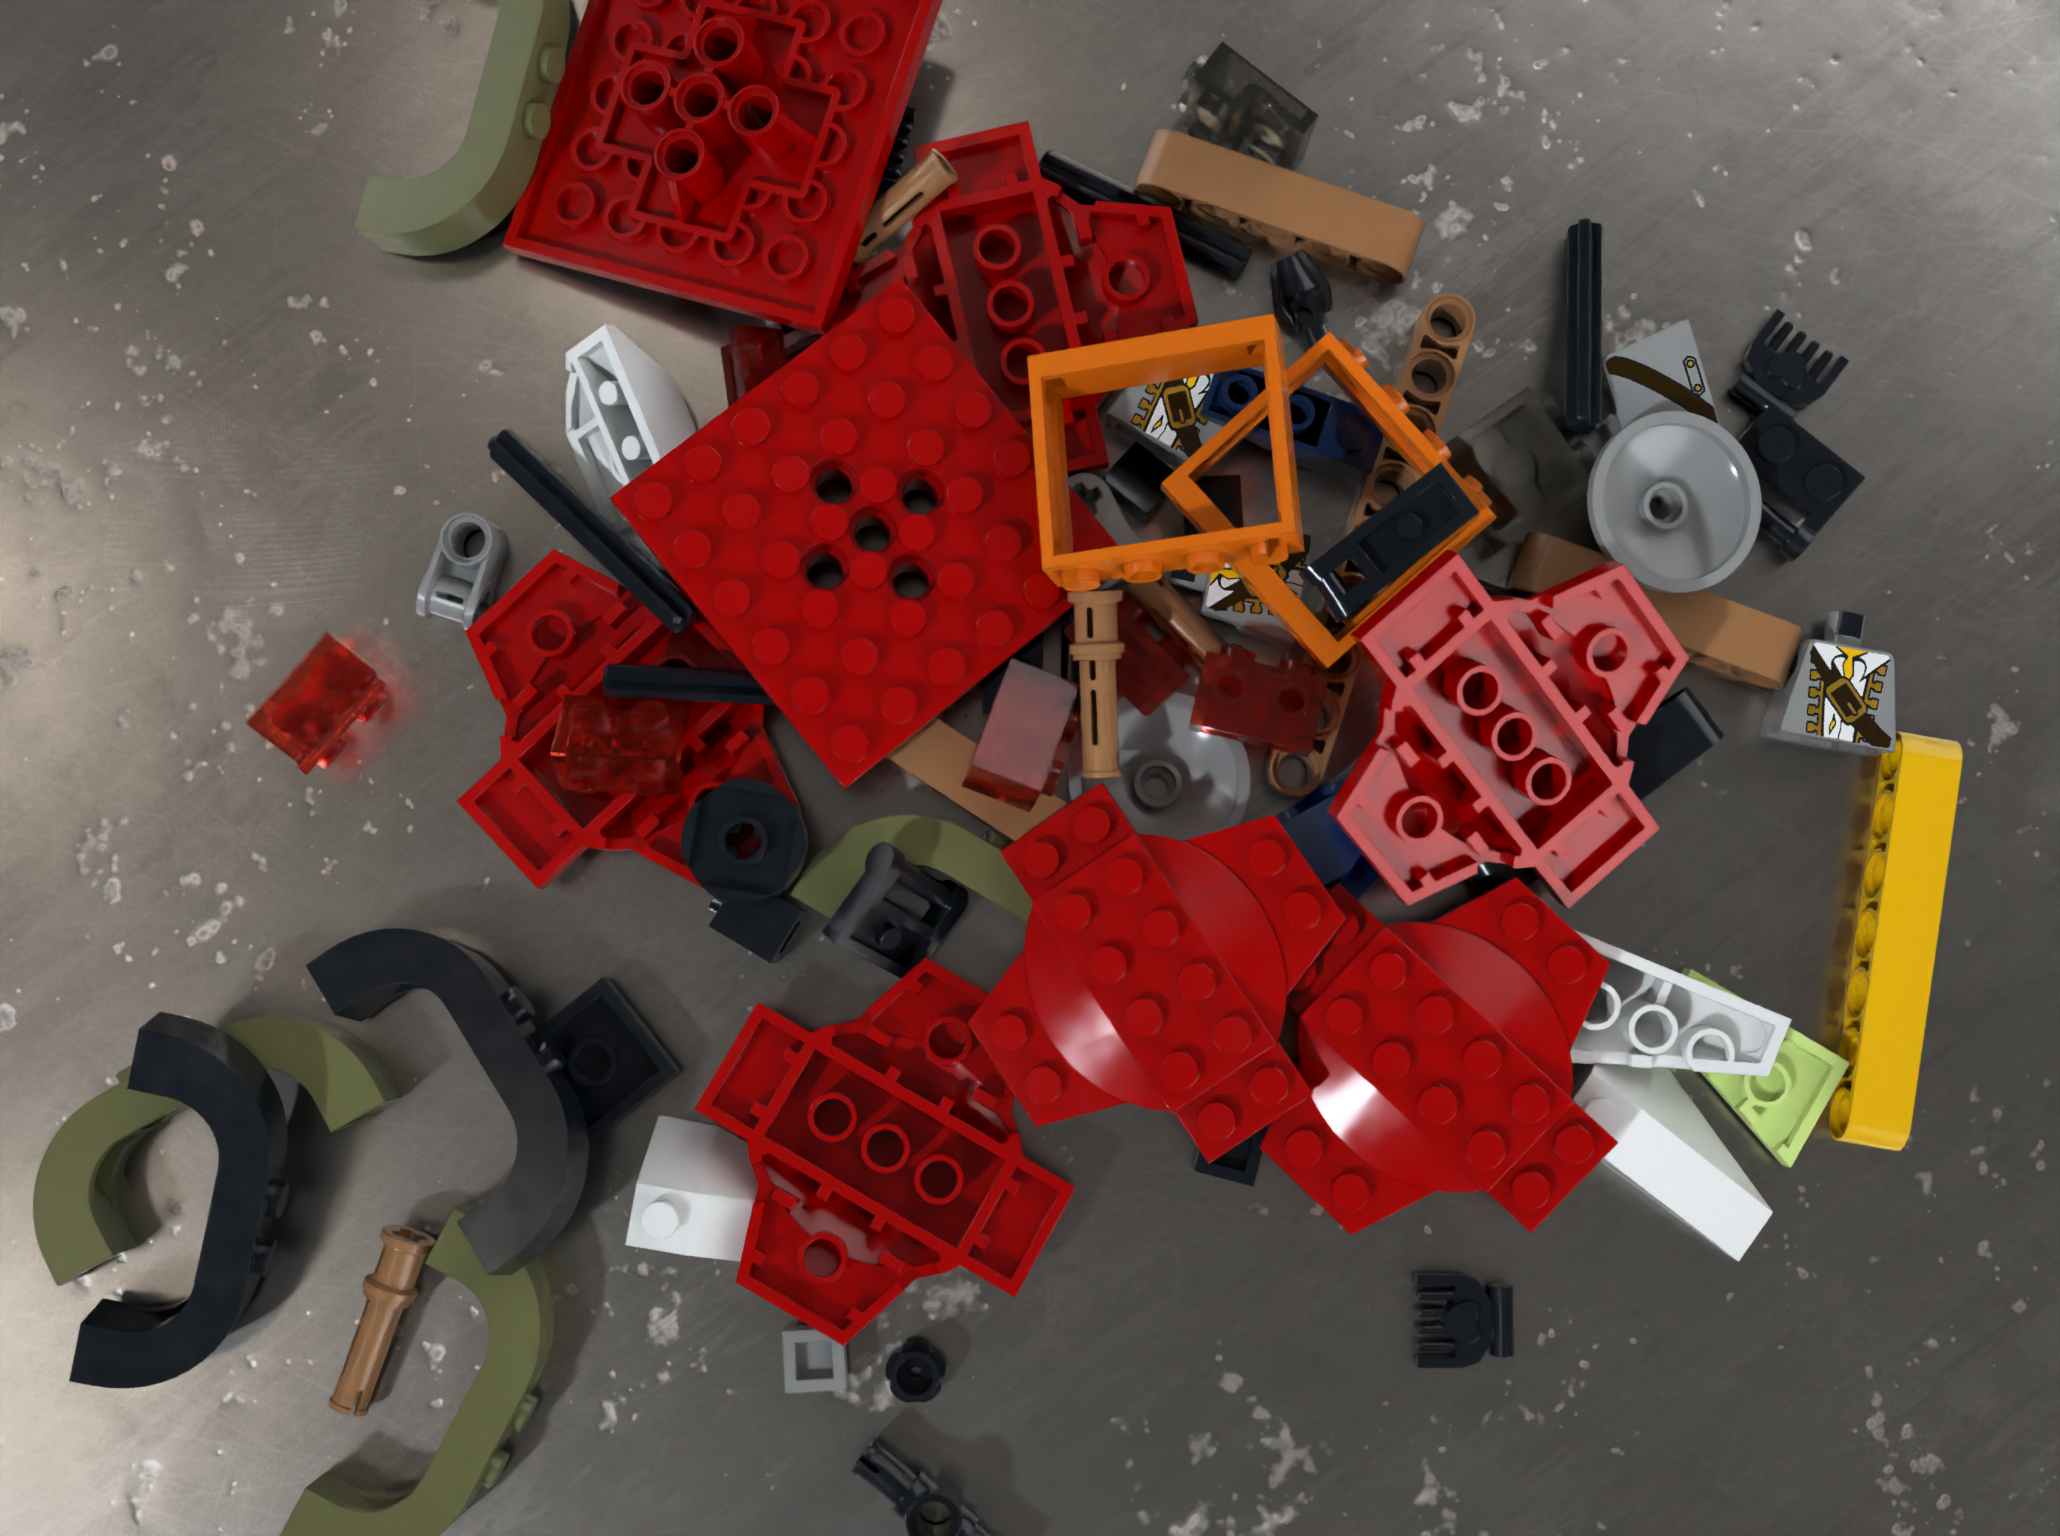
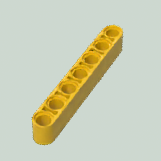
[1829,731,1963,1151]

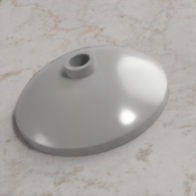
[1587,411,1762,594]
[1068,690,1251,841]

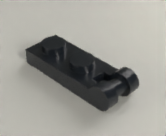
[1298,462,1480,623]

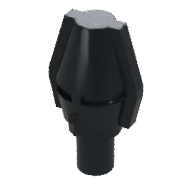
[1271,251,1334,350]

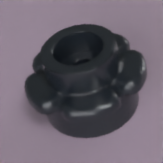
[885,1341,946,1403]

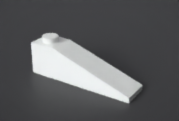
[1570,930,1792,1076]
[1572,1063,1773,1262]
[625,1115,758,1262]

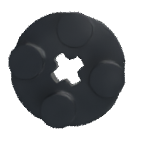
[681,779,808,904]

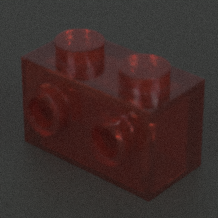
[1189,646,1328,758]
[962,658,1081,812]

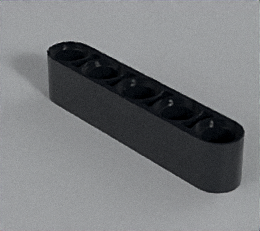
[1468,687,1725,895]

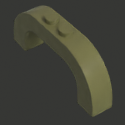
[354,0,571,256]
[790,815,1033,923]
[33,1015,403,1286]
[280,1200,554,1536]

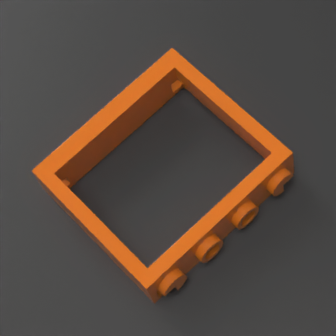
[1027,314,1305,592]
[1160,331,1497,669]

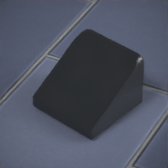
[1102,441,1174,524]

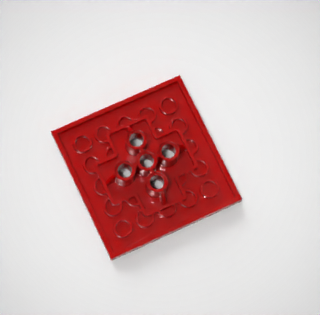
[502,0,942,335]
[610,277,1118,790]

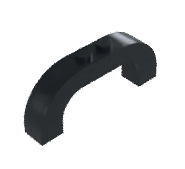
[306,928,589,1275]
[69,1012,289,1388]

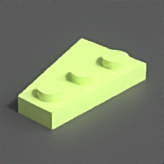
[1681,968,1850,1168]

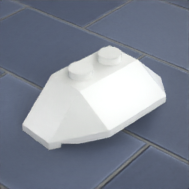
[566,324,697,571]

